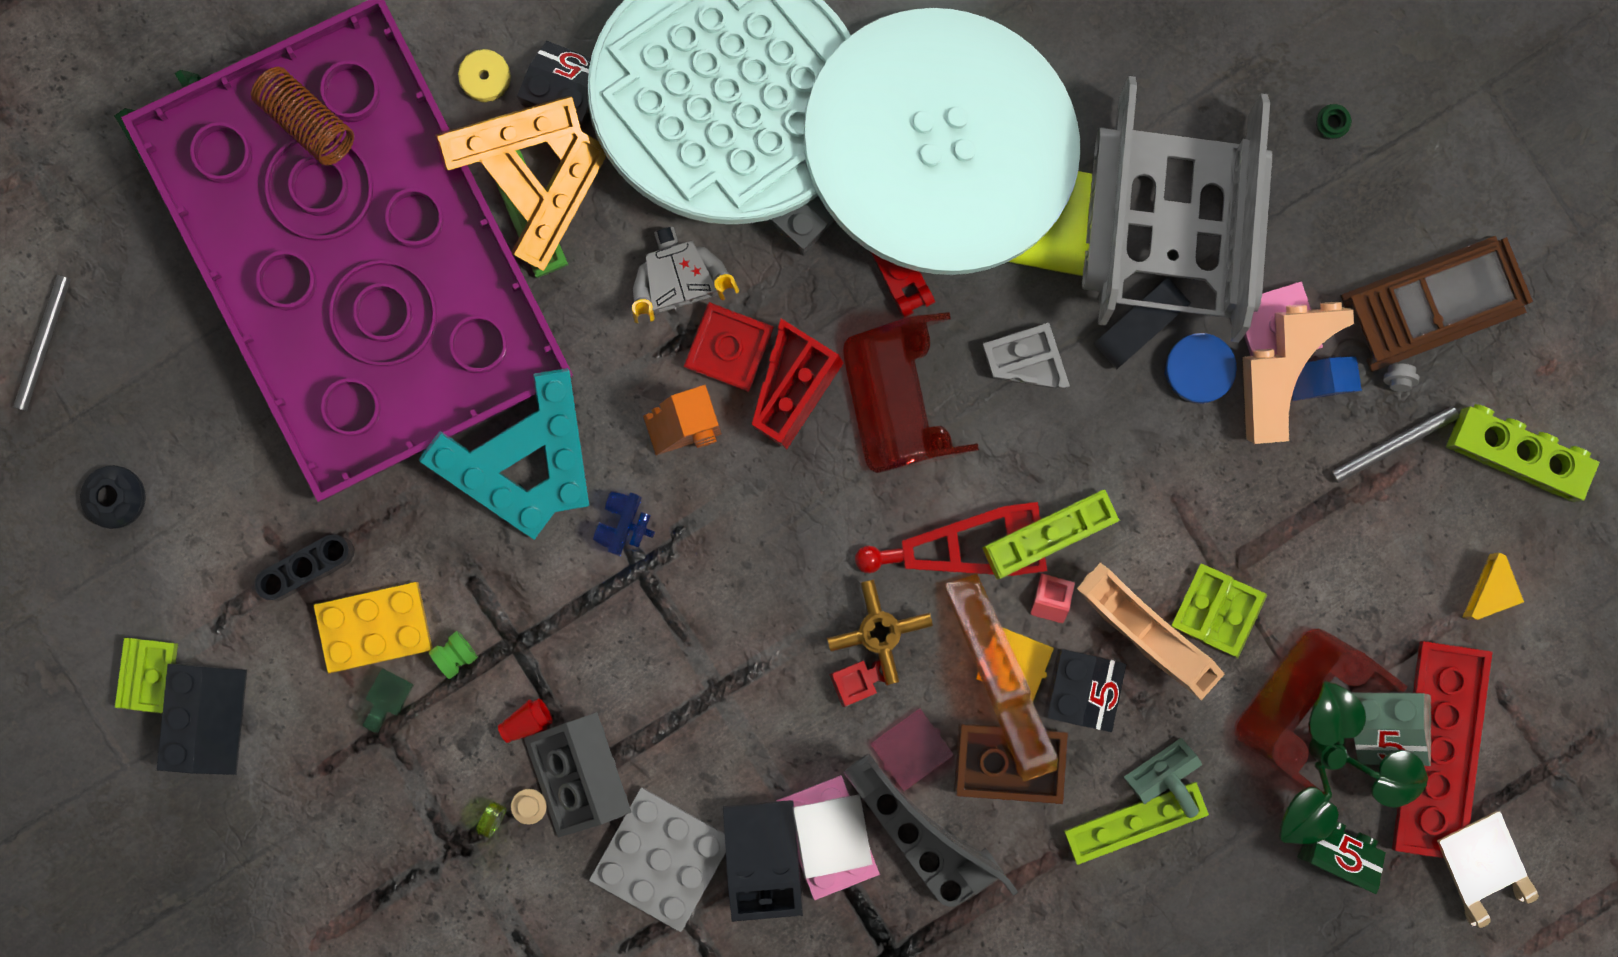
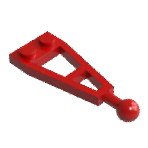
[855,502,1047,576]

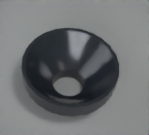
[80,465,146,529]

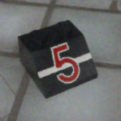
[517,40,591,130]
[1043,649,1127,732]

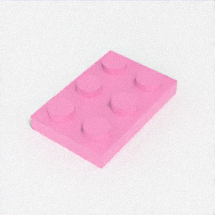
[776,775,880,900]

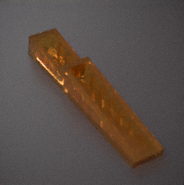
[945,574,1058,782]

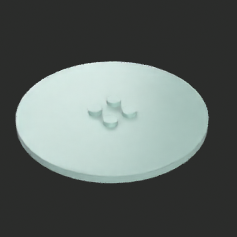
[588,0,851,224]
[803,8,1080,275]

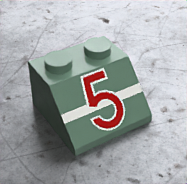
[1352,692,1431,766]

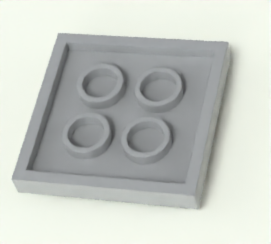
[589,787,726,932]

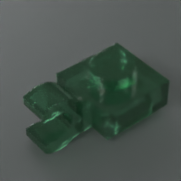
[363,668,414,733]

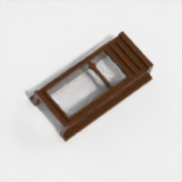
[1340,236,1533,372]

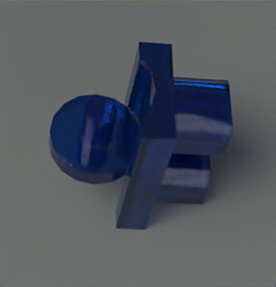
[593,492,655,556]

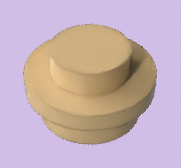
[511,789,547,824]

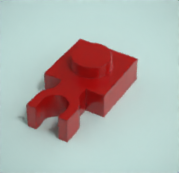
[829,660,885,707]

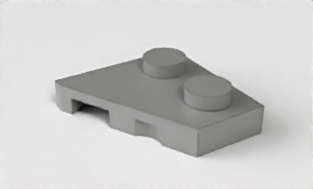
[982,323,1070,389]

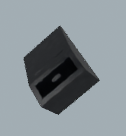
[723,800,803,922]

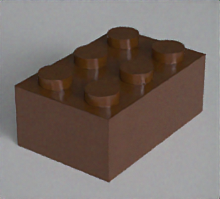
[954,723,1068,804]

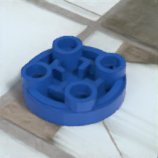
[1164,333,1237,404]

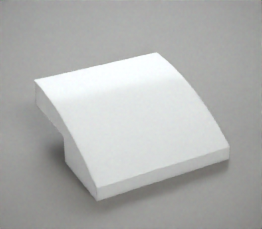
[792,794,873,879]

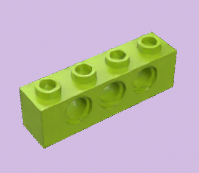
[1446,404,1600,502]

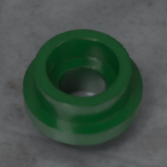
[1316,104,1352,139]

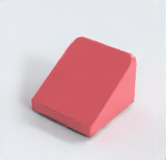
[1031,573,1075,623]

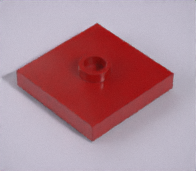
[684,302,774,392]

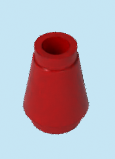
[498,698,553,743]

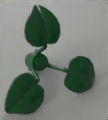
[1279,681,1428,844]

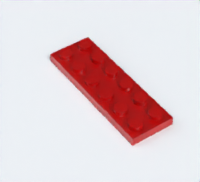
[1392,641,1493,858]

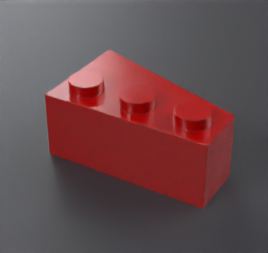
[752,318,844,450]

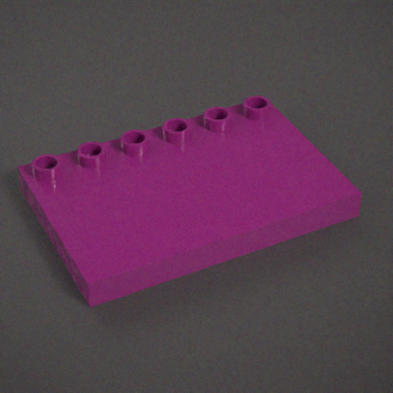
[121,0,573,502]

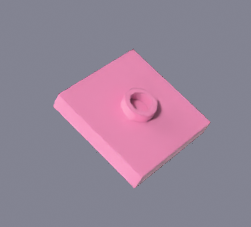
[1244,281,1323,356]

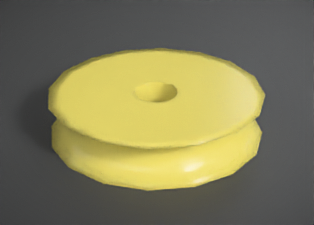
[458,49,511,102]

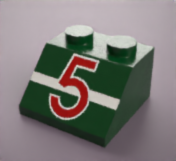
[1297,821,1386,894]

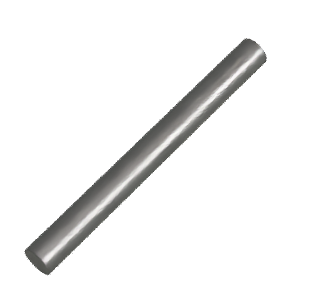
[13,275,71,411]
[1331,406,1459,484]

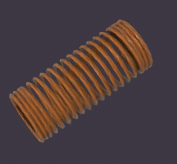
[251,66,354,166]

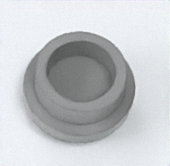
[1384,364,1419,392]

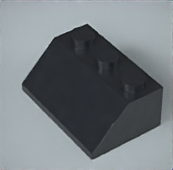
[157,663,247,775]

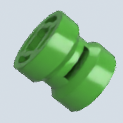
[429,631,478,679]

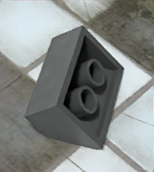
[524,712,632,838]

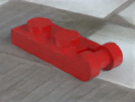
[870,252,935,318]

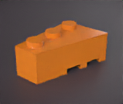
[643,385,722,455]

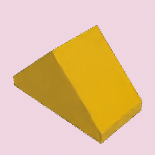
[1463,553,1524,620]

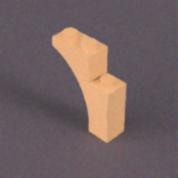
[1243,302,1354,444]
[1077,563,1225,701]

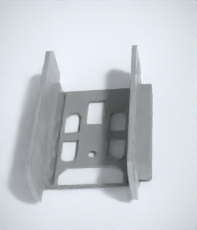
[1082,76,1272,343]

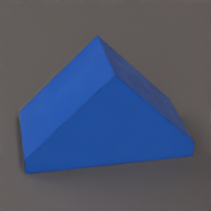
[1292,357,1362,401]

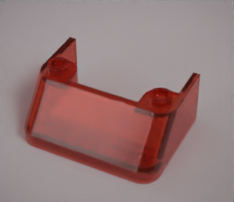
[843,312,979,473]
[1234,629,1408,794]

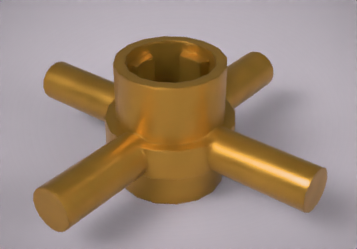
[827,579,933,685]

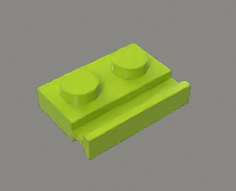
[115,638,178,713]

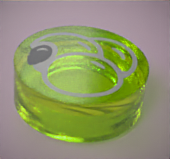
[477,802,506,839]

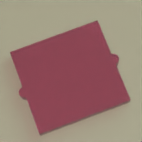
[870,708,954,791]

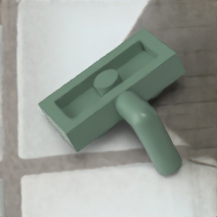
[1124,738,1202,818]

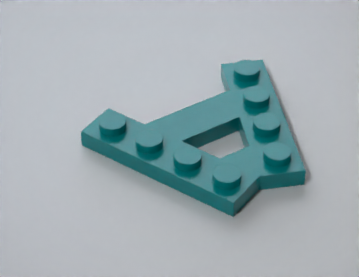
[419,368,589,540]

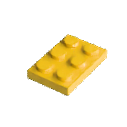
[314,582,433,673]

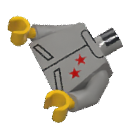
[632,227,739,323]

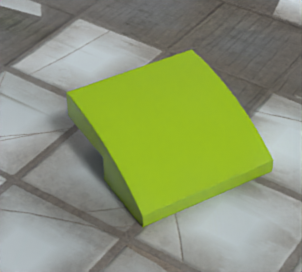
[1171,563,1267,658]

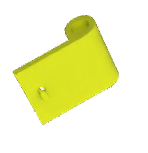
[1008,171,1092,276]

